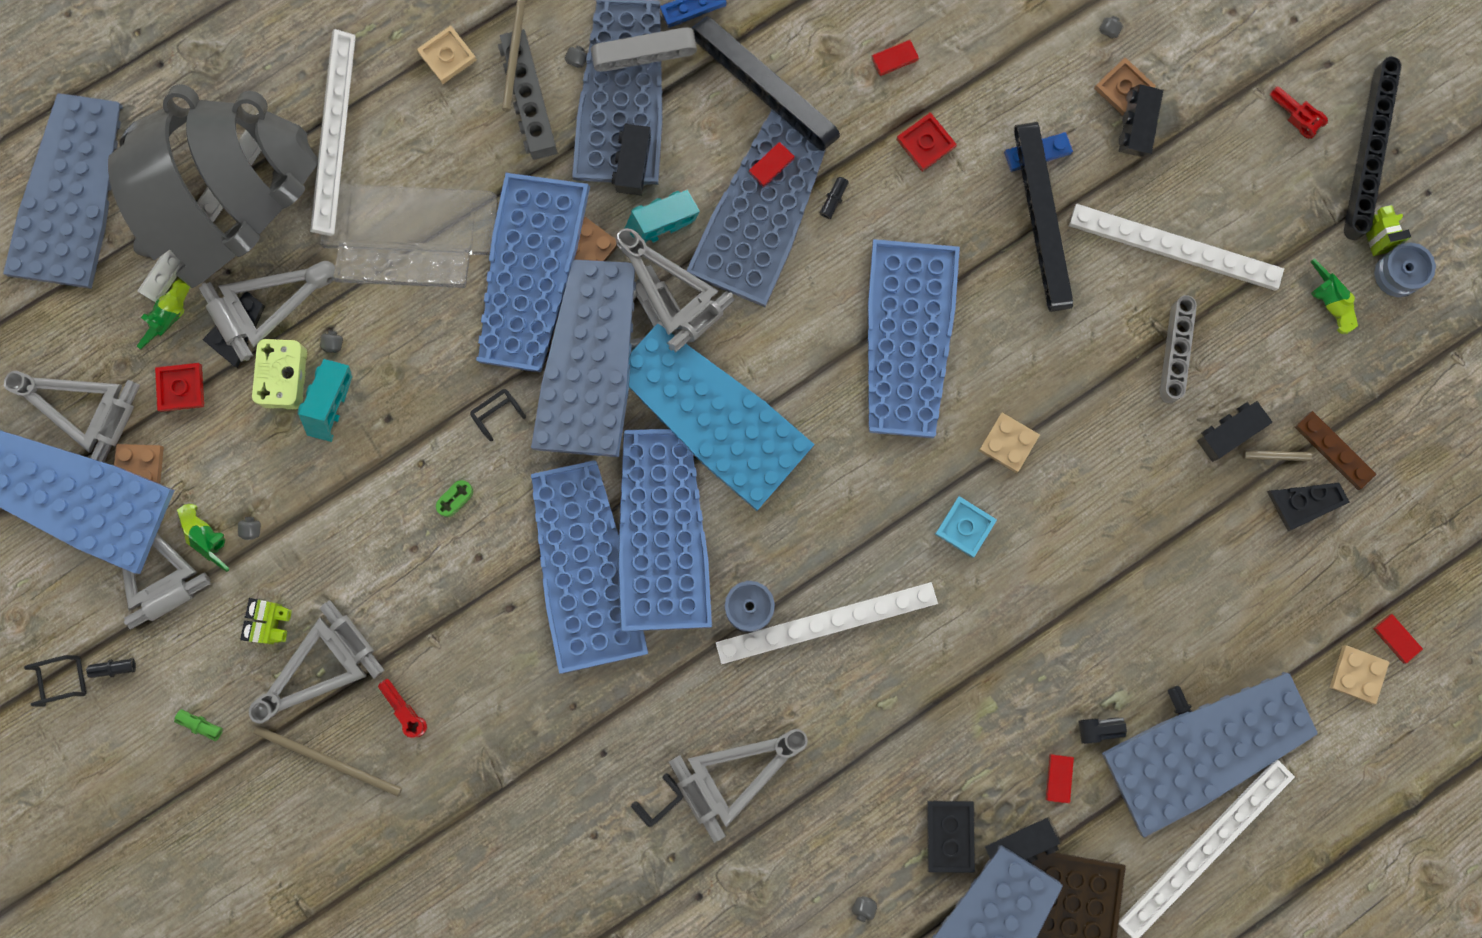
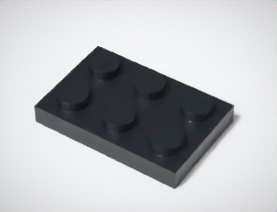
[927,800,975,873]

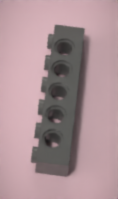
[498,29,558,160]

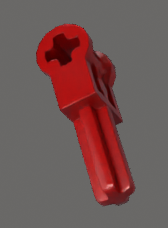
[1270,86,1328,139]
[378,679,427,738]

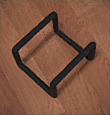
[470,389,526,441]
[24,655,87,707]
[631,773,684,827]

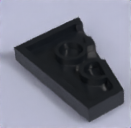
[203,291,265,369]
[1267,482,1350,531]

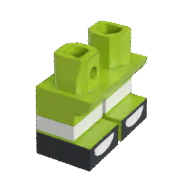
[1366,205,1411,257]
[240,598,292,644]

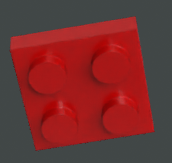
[896,112,957,172]
[155,363,204,412]

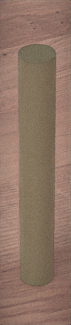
[1243,450,1312,461]

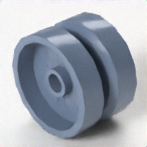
[1374,242,1436,297]
[725,581,775,632]

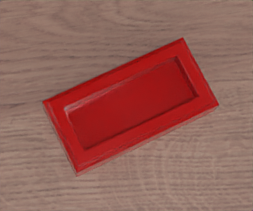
[871,40,919,76]
[749,142,795,188]
[1373,614,1423,664]
[1046,754,1074,804]

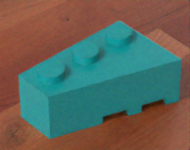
[624,190,700,243]
[298,359,352,442]

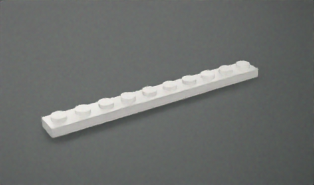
[310,29,355,236]
[137,113,261,303]
[1069,204,1284,291]
[716,582,938,664]
[1118,760,1295,938]

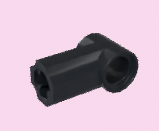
[1078,717,1127,744]

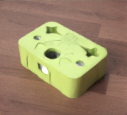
[252,339,307,409]

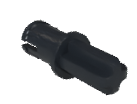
[819,177,849,219]
[86,658,136,678]
[1168,685,1192,715]

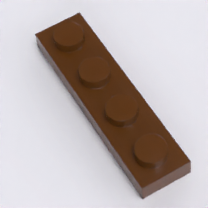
[1295,411,1377,490]

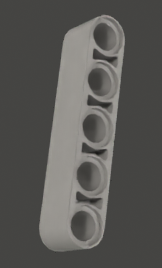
[591,28,697,72]
[1160,295,1197,403]

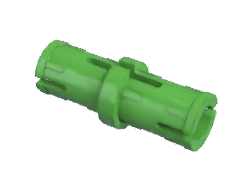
[174,709,223,742]

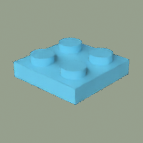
[935,496,997,558]

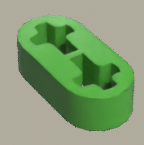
[436,480,473,517]

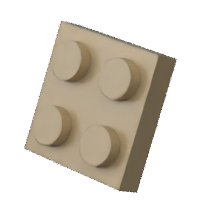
[417,25,477,84]
[979,413,1040,473]
[1329,645,1389,704]

